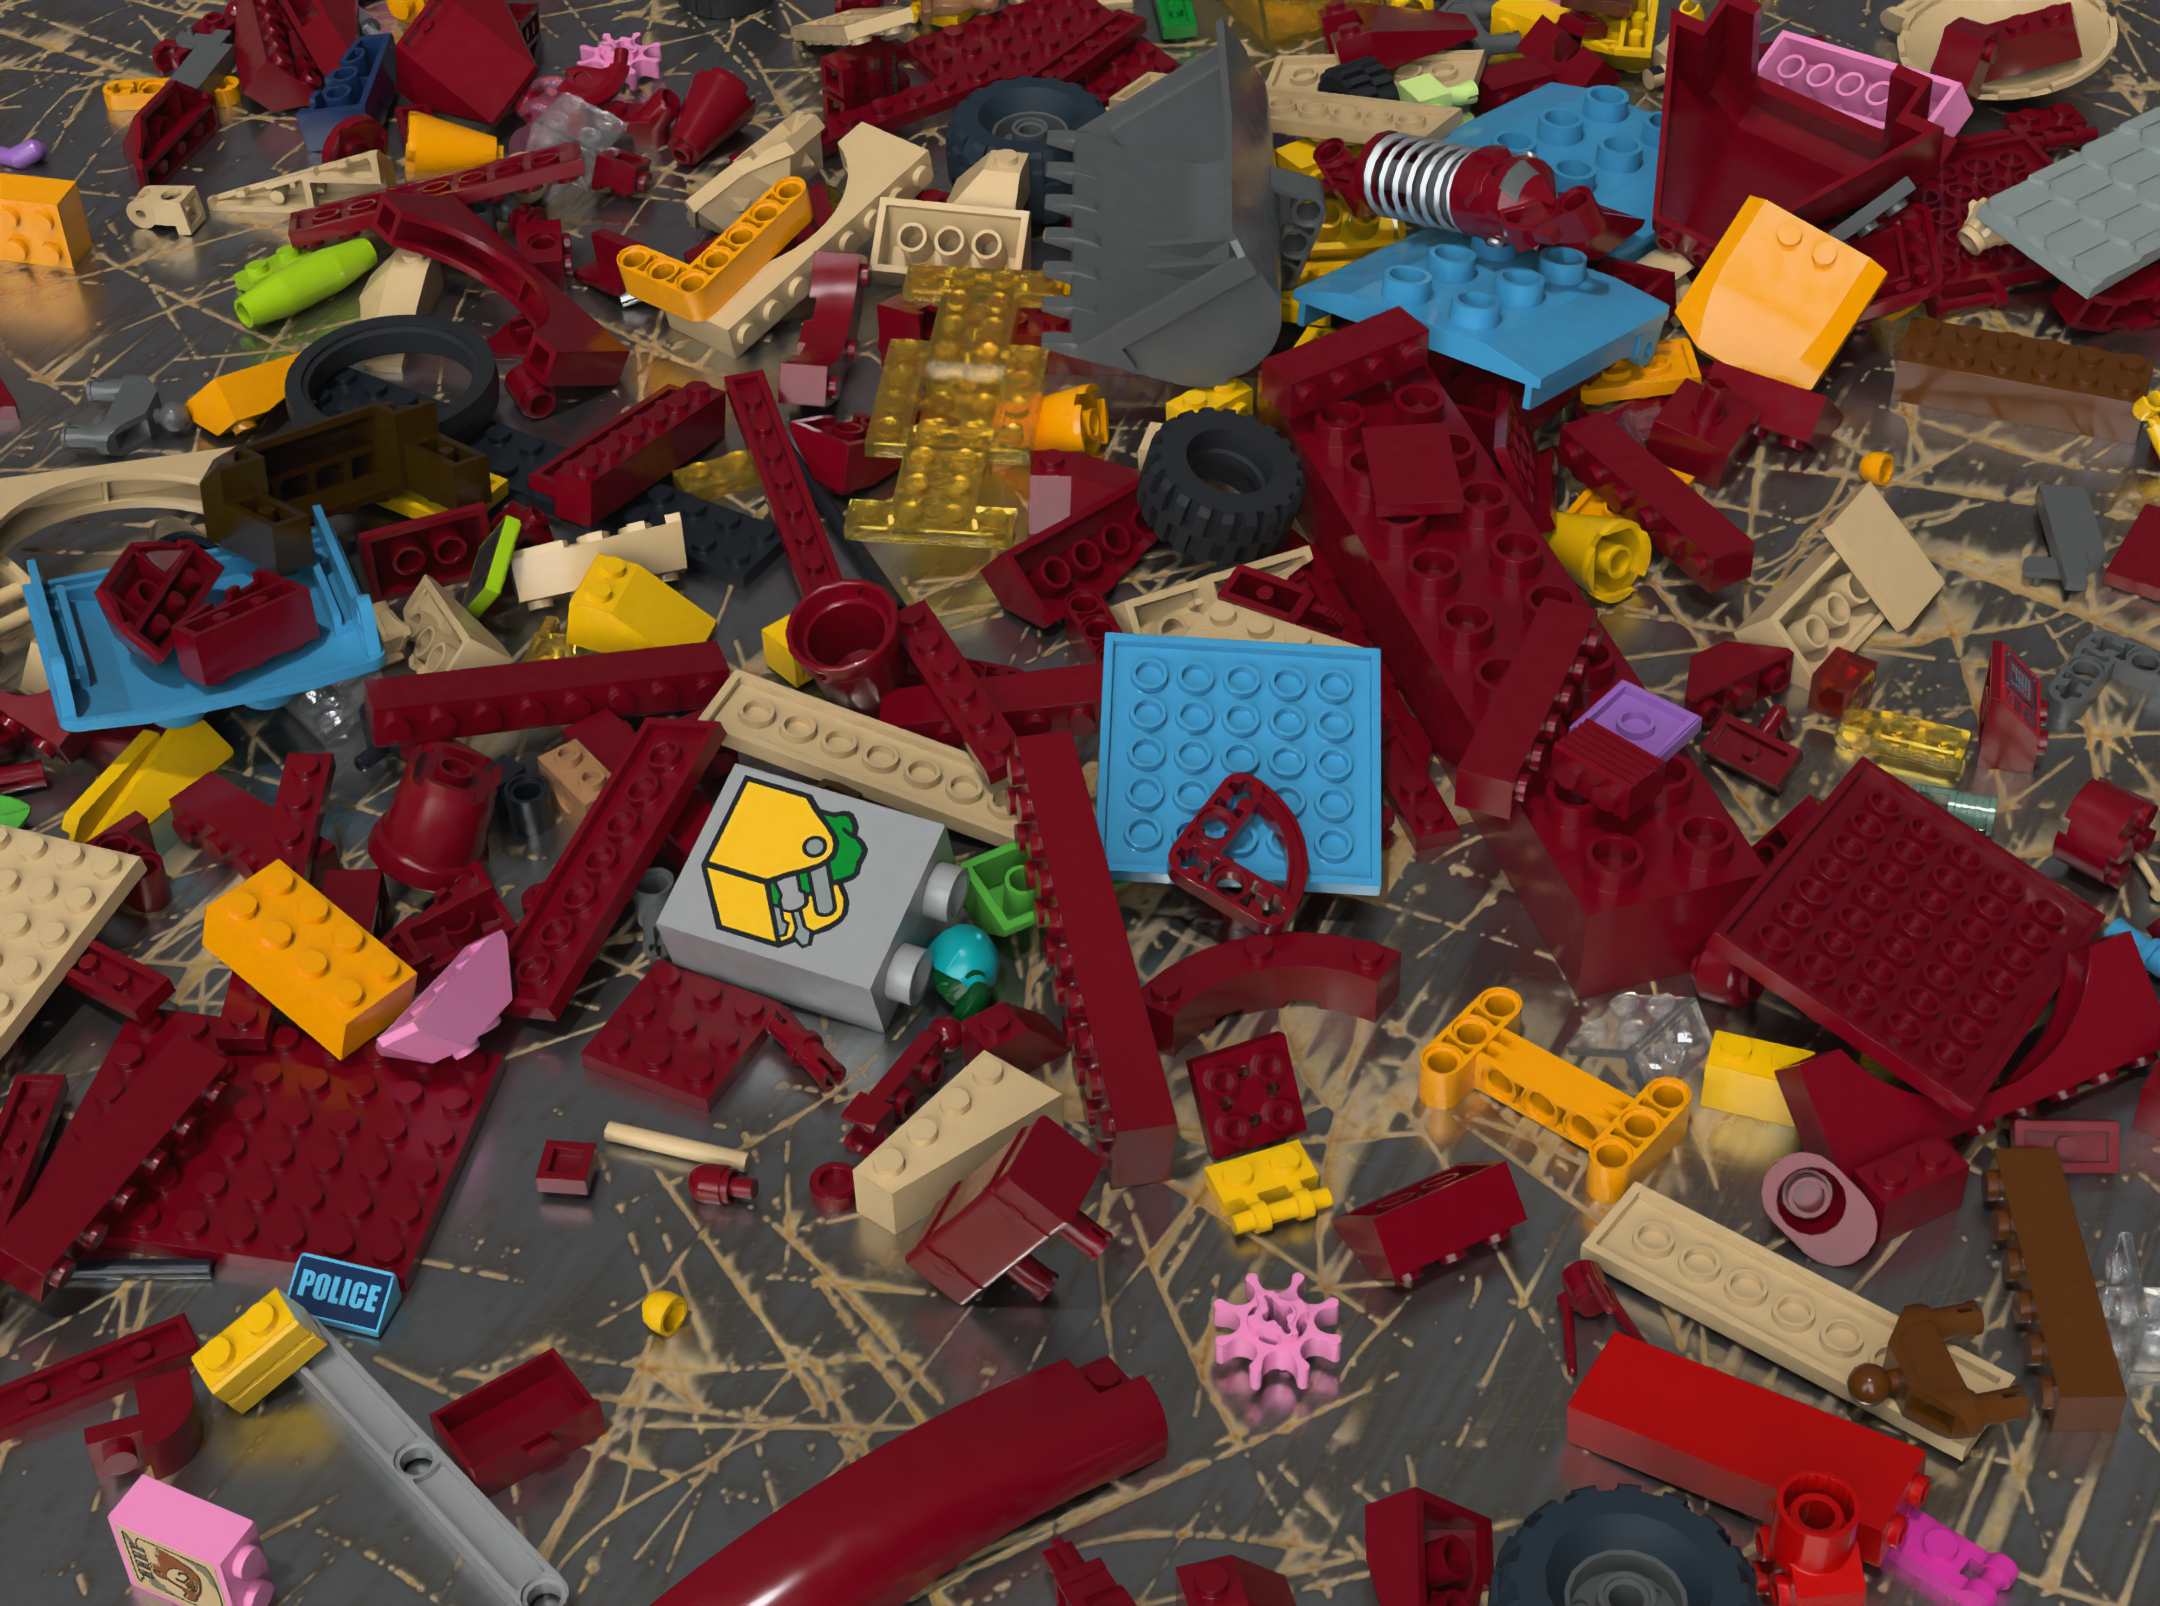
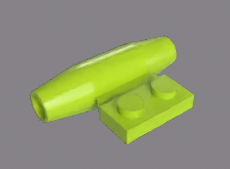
[233,237,378,328]

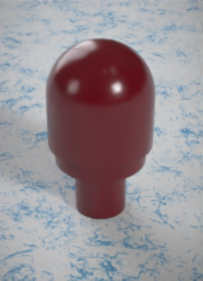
[687,1163,759,1206]

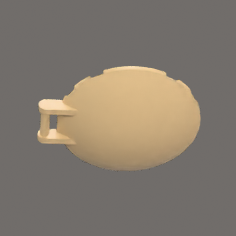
[1880,0,2118,100]

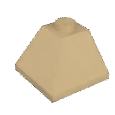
[946,149,1030,210]

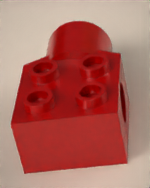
[1749,1470,1867,1606]

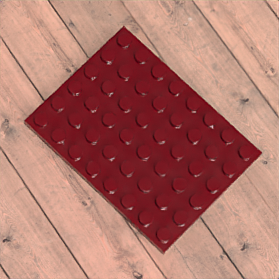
[1705,756,2106,1122]
[25,1008,506,1292]

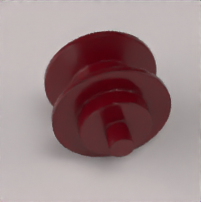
[508,202,547,238]

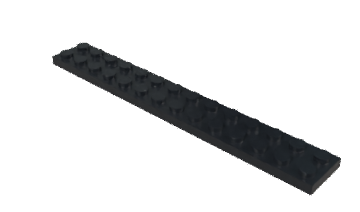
[313,367,785,590]

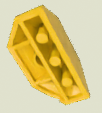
[1581,0,1659,73]

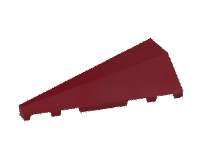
[289,860,518,1028]

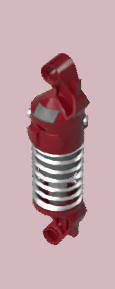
[1313,130,1607,254]

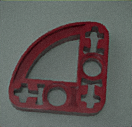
[1167,773,1308,935]

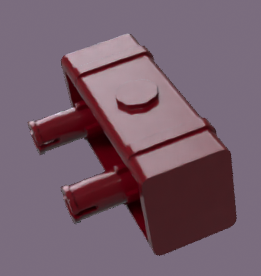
[905,1115,1113,1305]

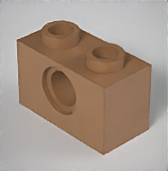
[537,739,611,831]

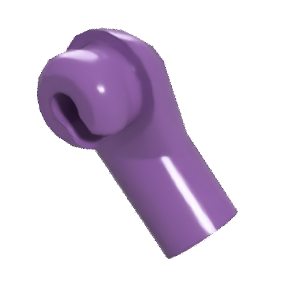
[0,139,48,169]

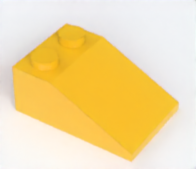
[566,553,717,653]

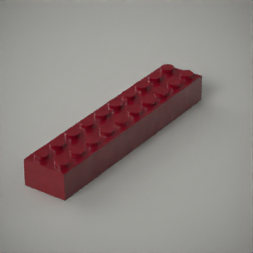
[1005,730,1178,1189]

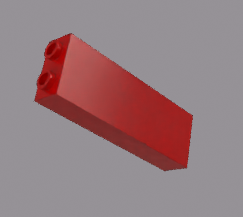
[1567,1331,1931,1567]

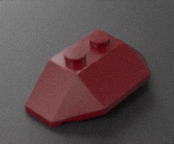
[123,80,221,191]
[94,539,225,666]

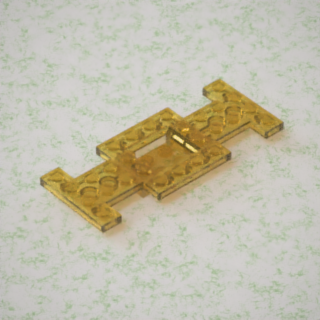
[844,264,1065,549]

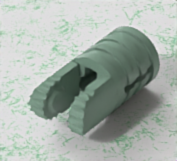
[1913,784,1998,838]

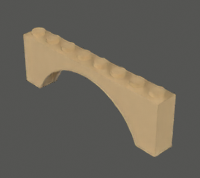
[665,121,935,359]
[0,446,236,561]

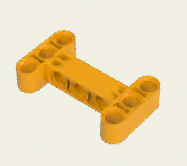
[1418,987,1692,1204]

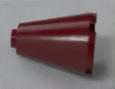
[668,67,757,165]

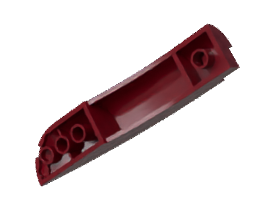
[649,1355,1168,1606]

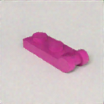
[1885,1507,2019,1606]

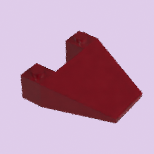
[1317,0,1478,70]

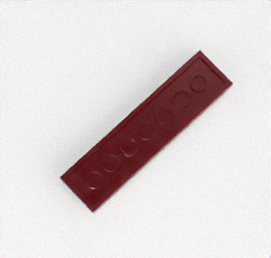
[288,140,586,249]
[500,717,727,1021]

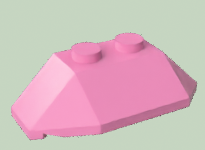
[375,929,513,1063]

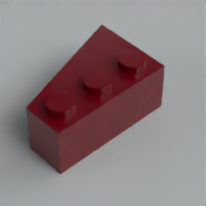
[877,277,978,381]

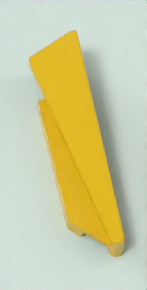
[61,718,234,843]

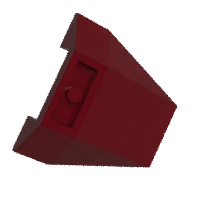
[395,0,539,127]

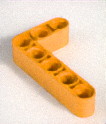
[616,176,814,322]

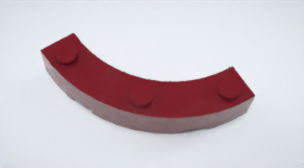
[778,251,872,407]
[2050,262,2160,332]
[1141,932,1401,1058]

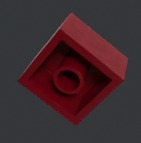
[1645,375,1761,490]

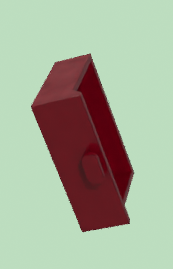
[429,1347,606,1499]

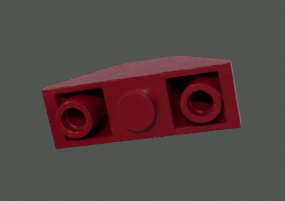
[1684,641,1794,729]

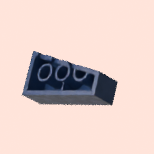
[295,33,397,152]

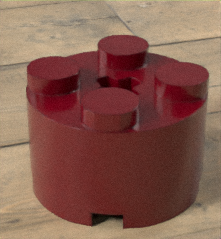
[2053,776,2158,889]

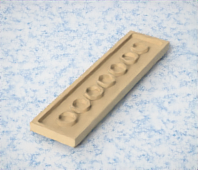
[698,669,1018,847]
[1580,1181,2016,1461]

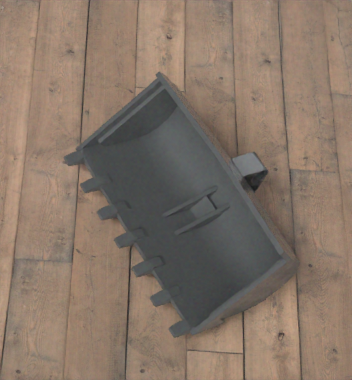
[1040,18,1326,388]

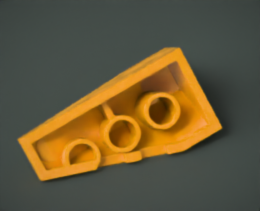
[184,351,302,436]

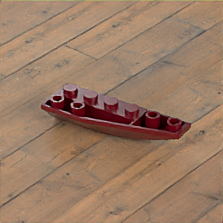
[234,0,324,111]
[280,0,359,78]

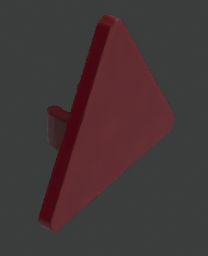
[486,313,534,360]

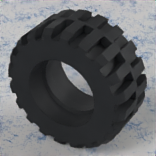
[1136,407,1306,566]

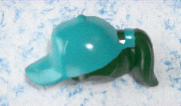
[924,924,1000,1021]

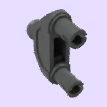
[1439,0,1522,61]
[60,373,190,456]

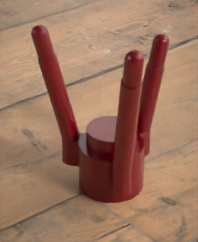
[1556,1260,1647,1377]

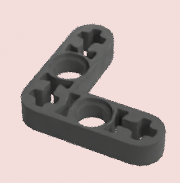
[2046,631,2160,721]

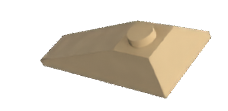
[359,248,444,374]
[403,574,513,674]

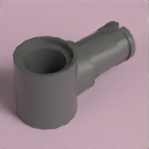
[633,867,675,957]

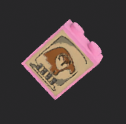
[107,1474,275,1606]

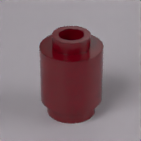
[504,363,557,419]

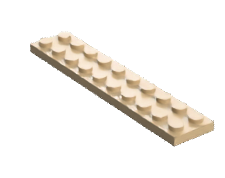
[1108,72,1463,149]

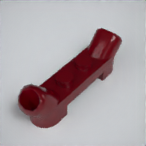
[515,85,681,147]

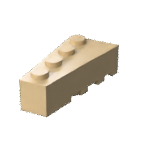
[853,1050,1064,1235]

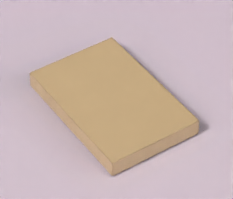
[1821,481,1945,632]

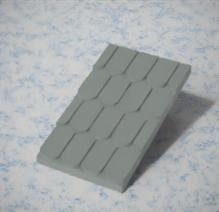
[1975,106,2160,300]

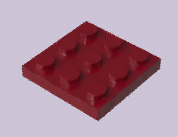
[581,959,783,1113]

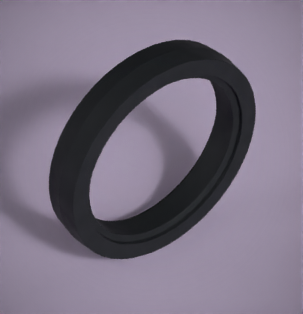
[285,315,500,443]

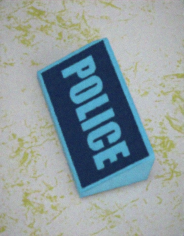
[287,1252,402,1338]

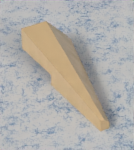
[207,149,397,213]
[1109,545,1314,637]

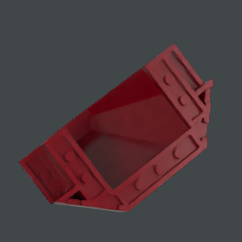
[1652,0,1959,268]

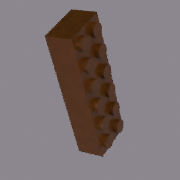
[1891,317,2155,445]

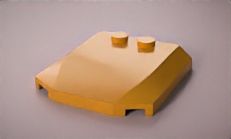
[1674,195,1888,392]

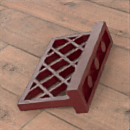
[1493,380,1558,534]

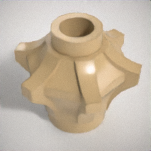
[1957,197,2010,255]
[372,600,415,668]

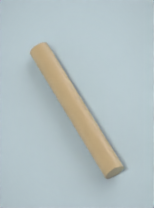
[604,1121,752,1173]

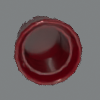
[785,579,911,720]
[368,742,501,893]

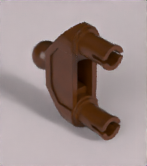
[1847,1300,2030,1440]

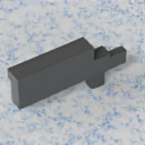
[160,24,236,95]
[2022,484,2107,592]

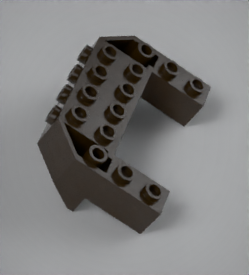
[199,400,492,577]

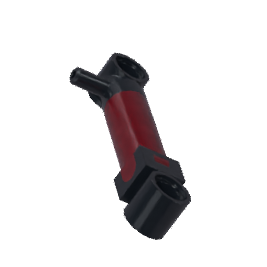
[354,702,555,837]

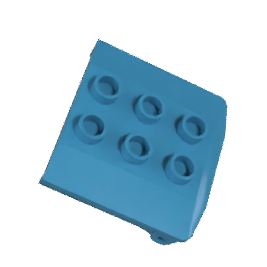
[1432,82,1662,263]
[1293,227,1670,410]
[22,505,387,732]

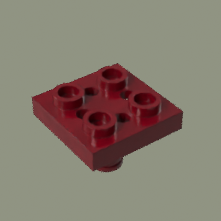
[1185,1031,1307,1160]

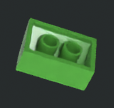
[959,841,1130,937]

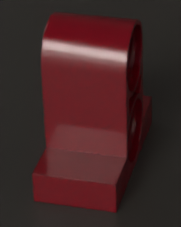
[84,810,172,913]

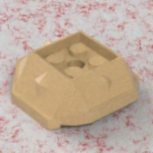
[685,110,825,234]

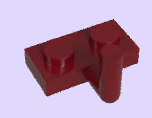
[1699,704,1804,794]

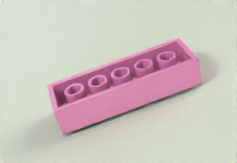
[1758,30,1974,138]

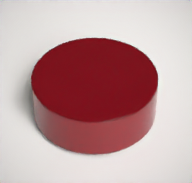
[809,1162,856,1212]

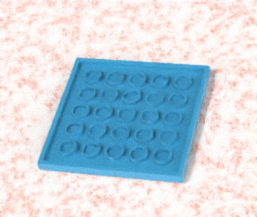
[1096,632,1381,896]

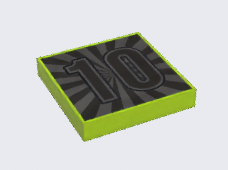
[462,515,521,620]

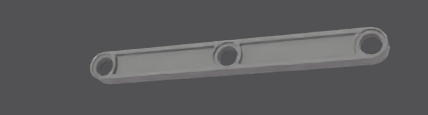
[293,1314,572,1606]

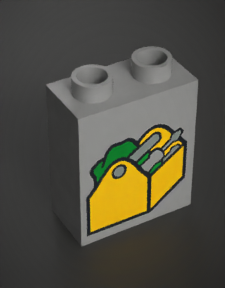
[656,763,970,1034]

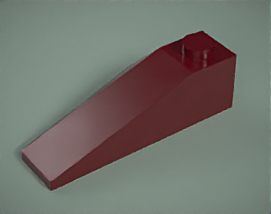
[790,410,960,495]
[1027,449,1141,538]
[1365,1486,1494,1606]

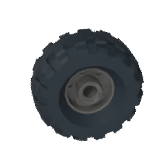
[946,76,1107,225]
[1487,1483,1763,1606]

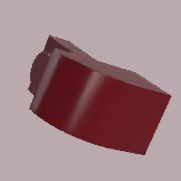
[84,1367,204,1480]

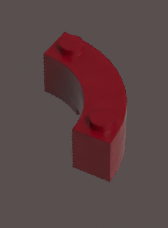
[1930,17,2001,106]

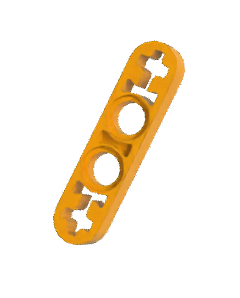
[102,75,242,111]

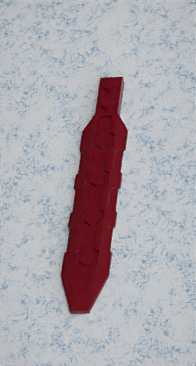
[1255,528,1460,852]

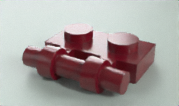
[2002,103,2099,153]

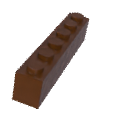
[1981,1147,2127,1432]

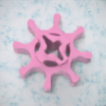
[577,32,663,90]
[1214,1272,1342,1390]

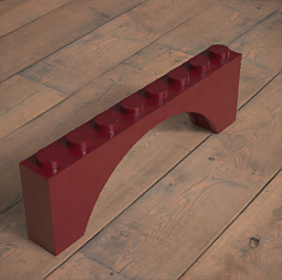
[370,193,630,386]
[1774,931,2160,1181]

